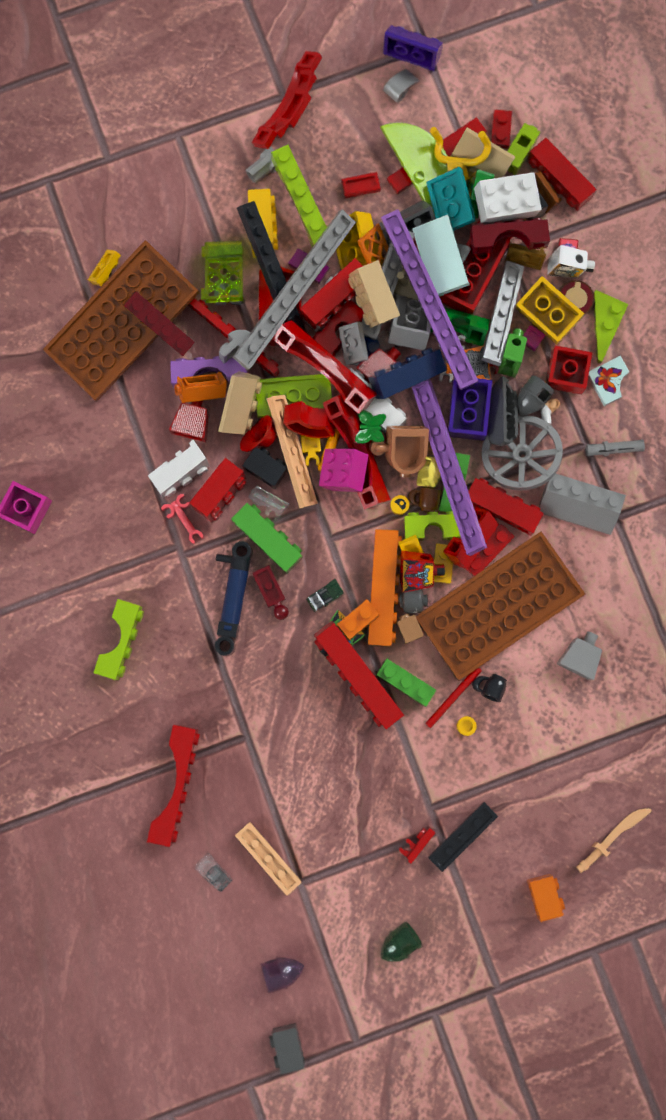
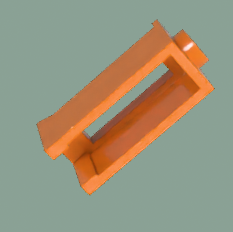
[174,371,227,403]

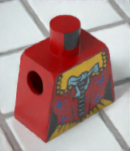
[400,551,445,592]

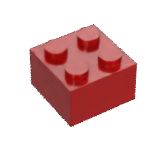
[546,345,593,395]

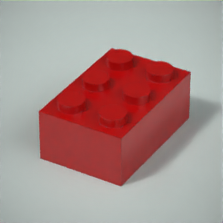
[189,458,246,523]

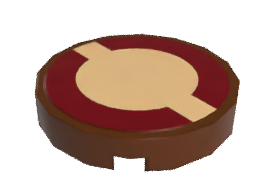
[559,280,595,315]

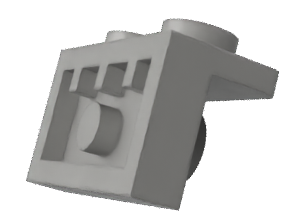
[339,322,369,365]

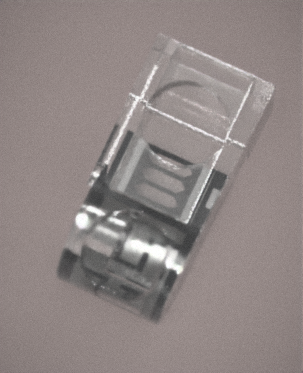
[195,852,233,892]

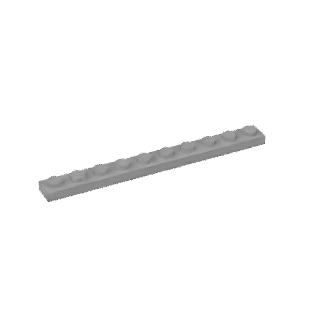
[232,209,356,370]

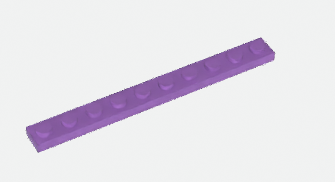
[381,209,478,390]
[412,379,487,556]

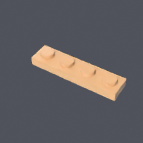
[235,822,302,896]

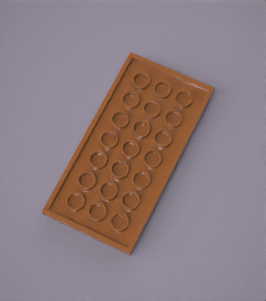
[43,240,200,401]
[416,531,585,681]

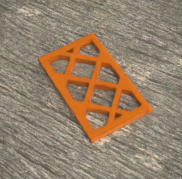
[357,223,389,264]

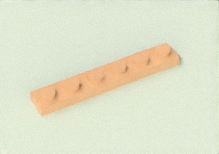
[267,395,318,508]

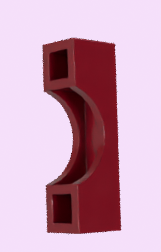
[470,218,550,254]
[123,291,195,356]

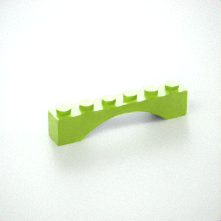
[271,145,335,253]

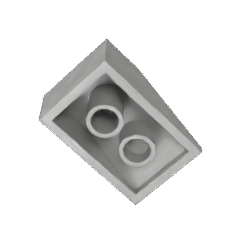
[388,294,431,350]

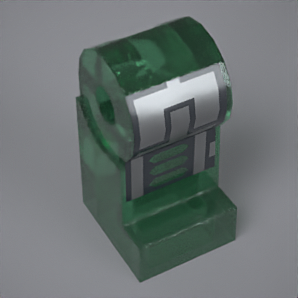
[306,579,344,612]

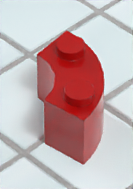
[283,401,335,438]

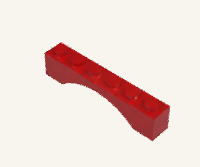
[272,320,377,414]
[323,395,391,510]
[147,724,200,847]

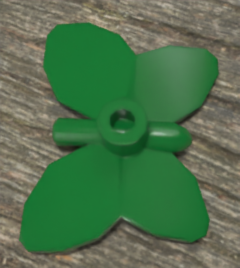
[355,410,386,444]

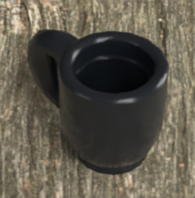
[472,674,507,703]

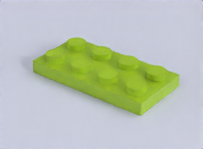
[256,374,332,418]

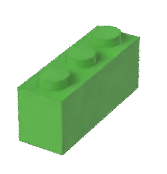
[376,659,436,707]

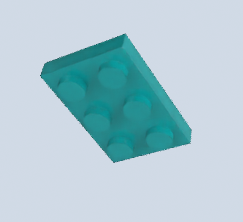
[426,167,476,231]

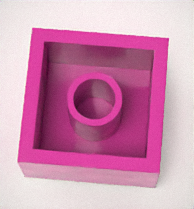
[319,449,368,492]
[0,481,52,535]

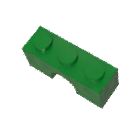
[430,307,490,346]

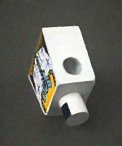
[547,245,595,278]

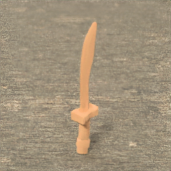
[576,809,652,873]

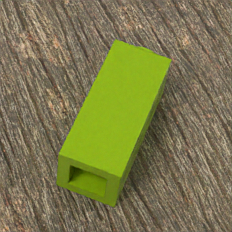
[507,123,540,175]

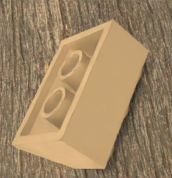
[451,127,515,178]
[218,371,262,435]

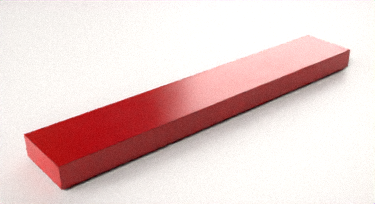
[387,117,487,194]

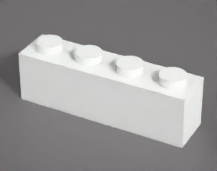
[336,368,407,434]

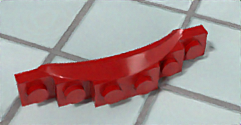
[252,51,322,149]

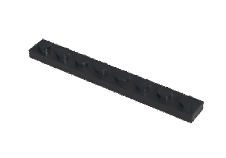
[237,201,307,333]

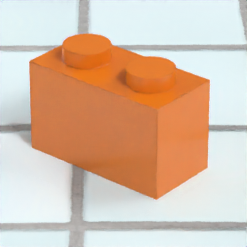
[337,599,380,641]
[527,874,565,922]

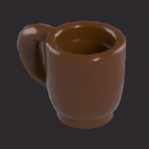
[408,488,441,512]

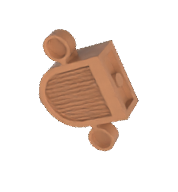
[369,426,434,477]

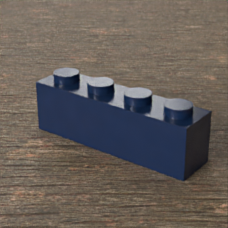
[368,347,447,399]

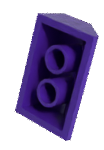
[383,25,443,71]

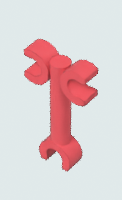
[161,494,204,544]

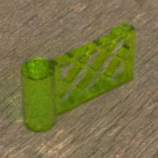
[201,240,243,303]

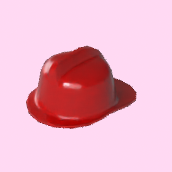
[240,415,278,452]

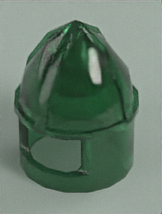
[381,921,423,962]

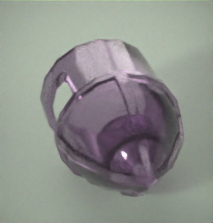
[261,957,304,994]

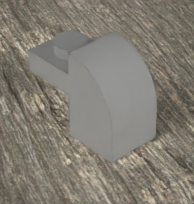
[219,330,251,364]

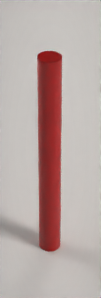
[425,667,482,728]

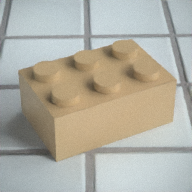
[348,260,400,328]

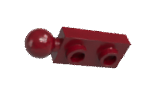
[252,565,289,620]

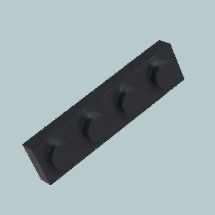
[428,802,498,872]

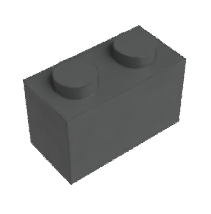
[269,1023,305,1074]

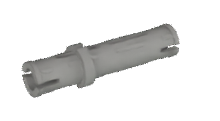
[585,439,645,457]

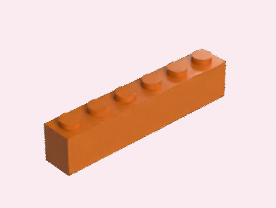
[368,529,402,647]

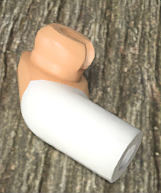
[541,398,560,424]

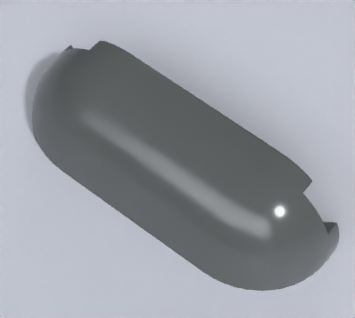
[488,376,518,446]

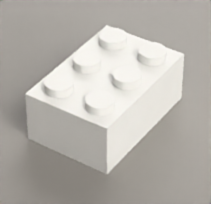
[474,172,542,224]

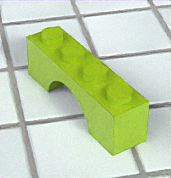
[93,599,144,681]

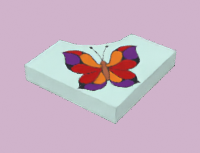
[588,356,629,406]

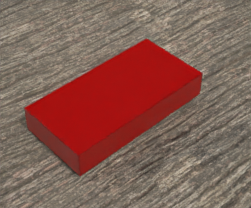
[341,172,381,199]

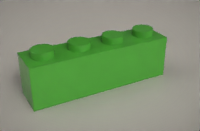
[231,503,303,574]

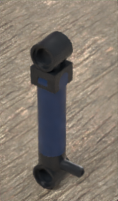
[215,541,253,656]

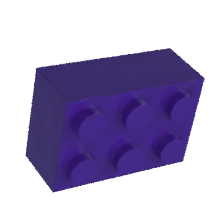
[447,378,492,441]

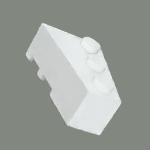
[148,440,210,497]

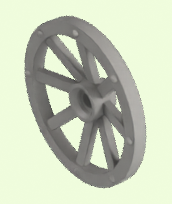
[482,415,563,491]

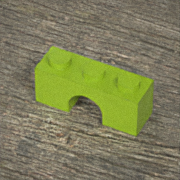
[404,511,461,541]

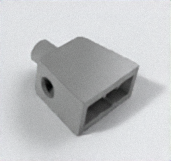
[557,631,602,680]

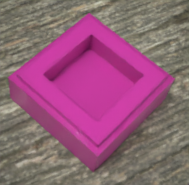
[523,325,545,352]

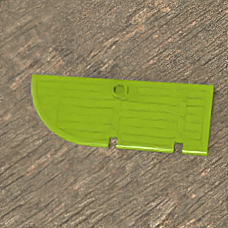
[380,123,447,215]

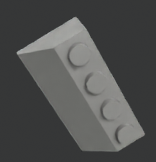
[539,474,626,535]

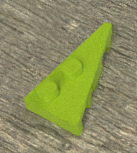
[594,290,628,364]

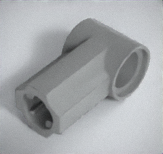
[246,147,276,184]

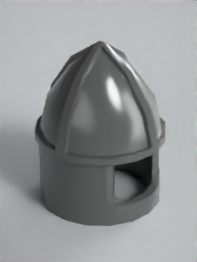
[518,375,554,416]

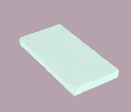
[412,215,469,296]

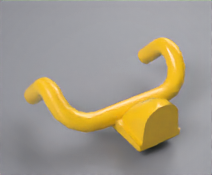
[430,127,491,181]

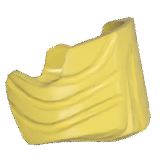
[417,456,441,489]

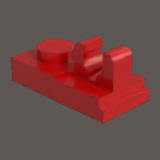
[399,826,436,864]

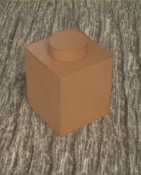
[396,613,424,644]

